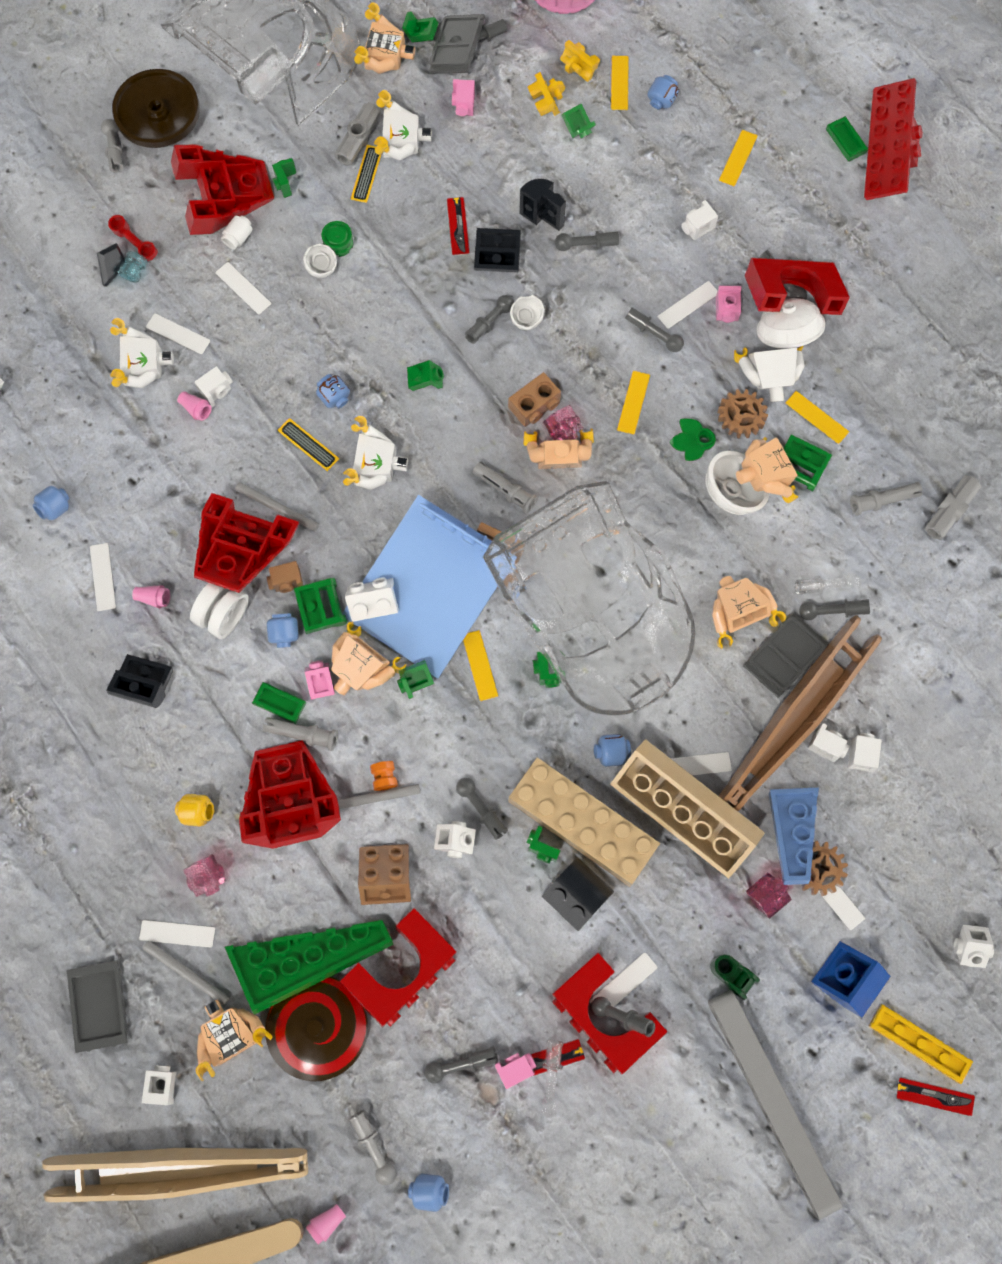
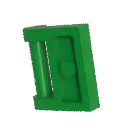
[783,434,832,492]
[294,578,347,634]

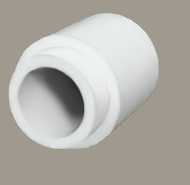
[221,216,253,250]

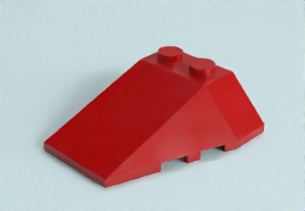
[194,493,299,593]
[239,740,341,849]

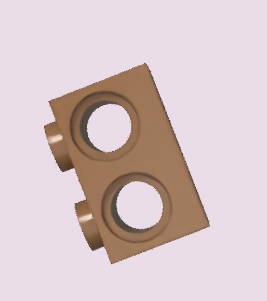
[508,372,561,427]

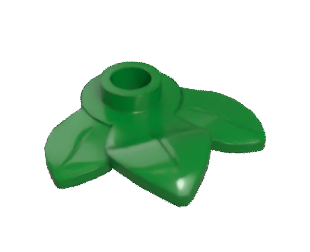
[669,418,716,461]

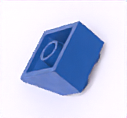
[811,941,891,1018]

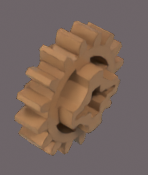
[717,389,768,438]
[802,841,848,896]

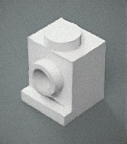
[682,200,718,240]
[194,366,233,408]
[808,723,850,762]
[142,1065,176,1105]

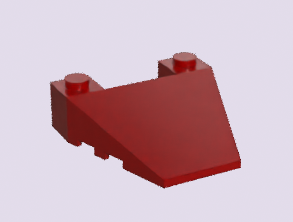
[171,144,274,235]

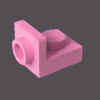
[305,660,335,700]

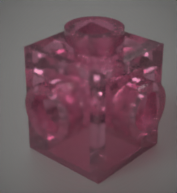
[543,405,584,440]
[183,854,226,897]
[746,872,792,919]

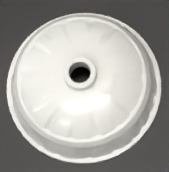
[757,298,825,348]
[705,451,770,515]

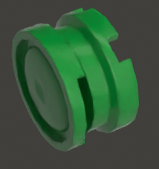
[321,221,354,257]

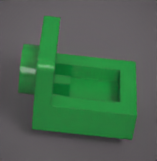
[402,11,438,43]
[561,103,596,139]
[272,158,297,198]
[407,360,444,391]
[532,651,564,688]
[397,660,434,699]
[526,825,561,864]

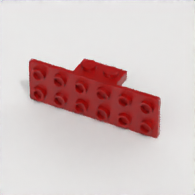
[864,78,923,200]

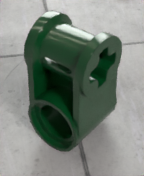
[710,954,760,1001]

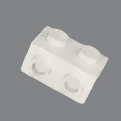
[345,577,399,622]

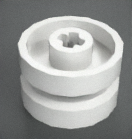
[190,583,249,639]

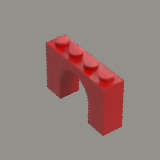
[744,258,850,315]
[340,908,457,1028]
[552,953,668,1075]

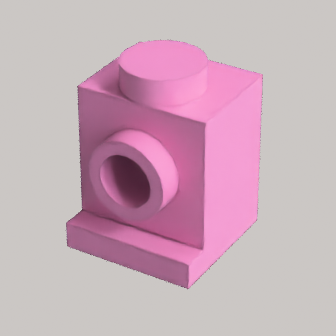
[452,79,475,116]
[716,286,741,323]
[495,1053,537,1089]

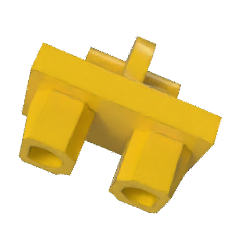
[560,40,600,82]
[527,72,565,116]

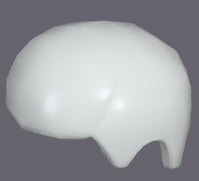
[303,243,337,278]
[510,295,545,330]

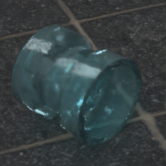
[118,251,148,283]

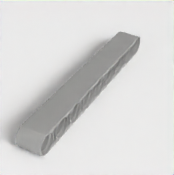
[708,990,843,1220]

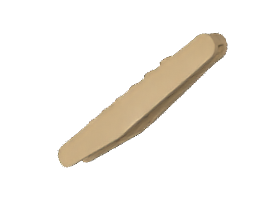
[42,1148,308,1202]
[141,1218,304,1264]

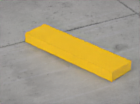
[868,1004,973,1084]

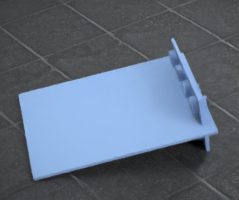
[343,495,516,679]

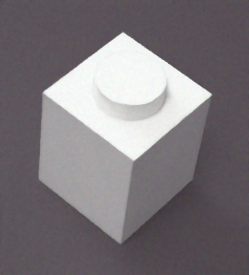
[848,733,882,772]

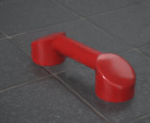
[108,215,158,261]

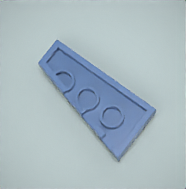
[769,787,819,885]

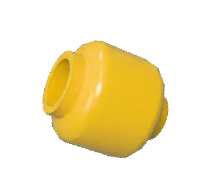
[175,794,214,827]

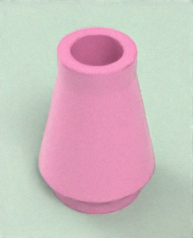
[177,391,212,421]
[132,585,170,609]
[306,1204,346,1245]

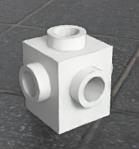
[434,821,476,858]
[954,925,994,968]

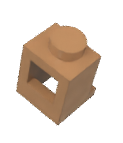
[266,561,303,593]

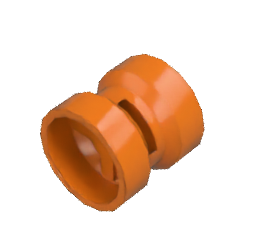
[370,761,398,791]

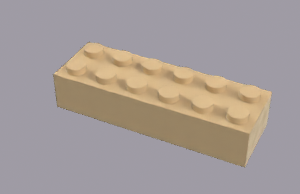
[610,739,765,879]
[508,758,660,887]

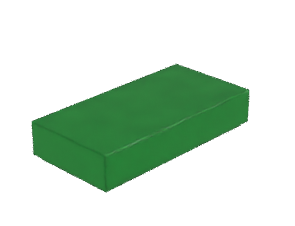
[826,116,868,162]
[252,682,306,724]

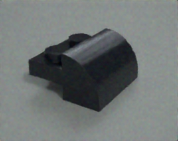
[519,179,566,231]
[474,228,521,273]
[106,654,173,708]
[542,857,614,931]

